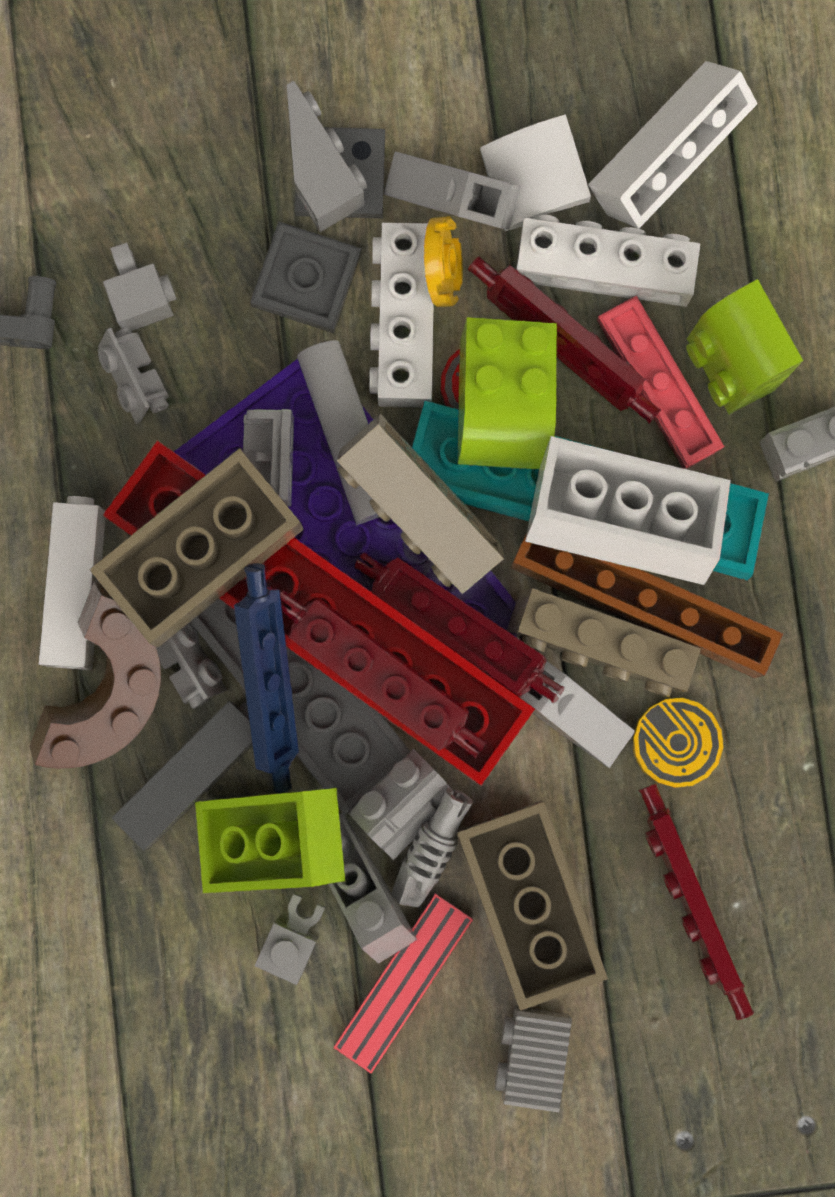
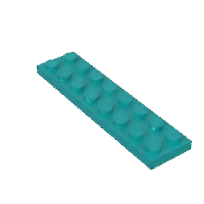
[412,401,769,580]

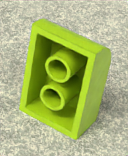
[686,279,803,415]
[457,317,557,469]
[195,788,345,893]

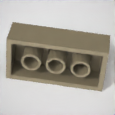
[89,448,304,648]
[457,801,608,1011]

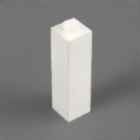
[39,496,105,670]

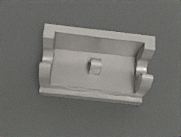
[243,409,294,506]

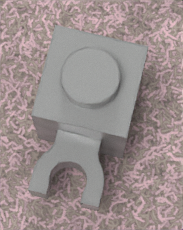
[103,242,177,331]
[255,893,326,985]

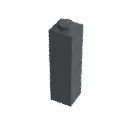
[112,701,253,851]

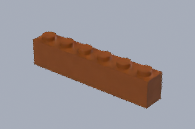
[511,532,783,678]

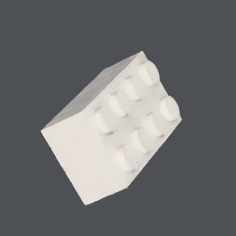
[525,436,731,585]

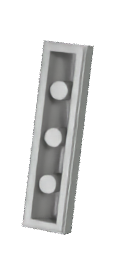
[297,340,380,525]

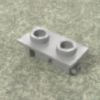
[98,327,169,424]
[156,622,227,710]

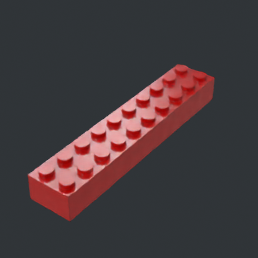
[103,441,535,786]

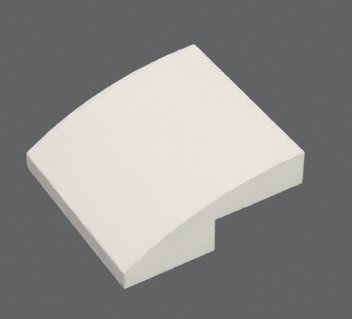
[480,114,591,231]

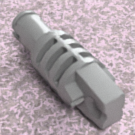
[391,788,472,907]

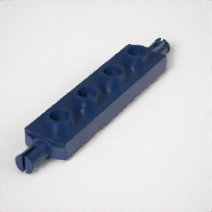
[234,563,299,793]

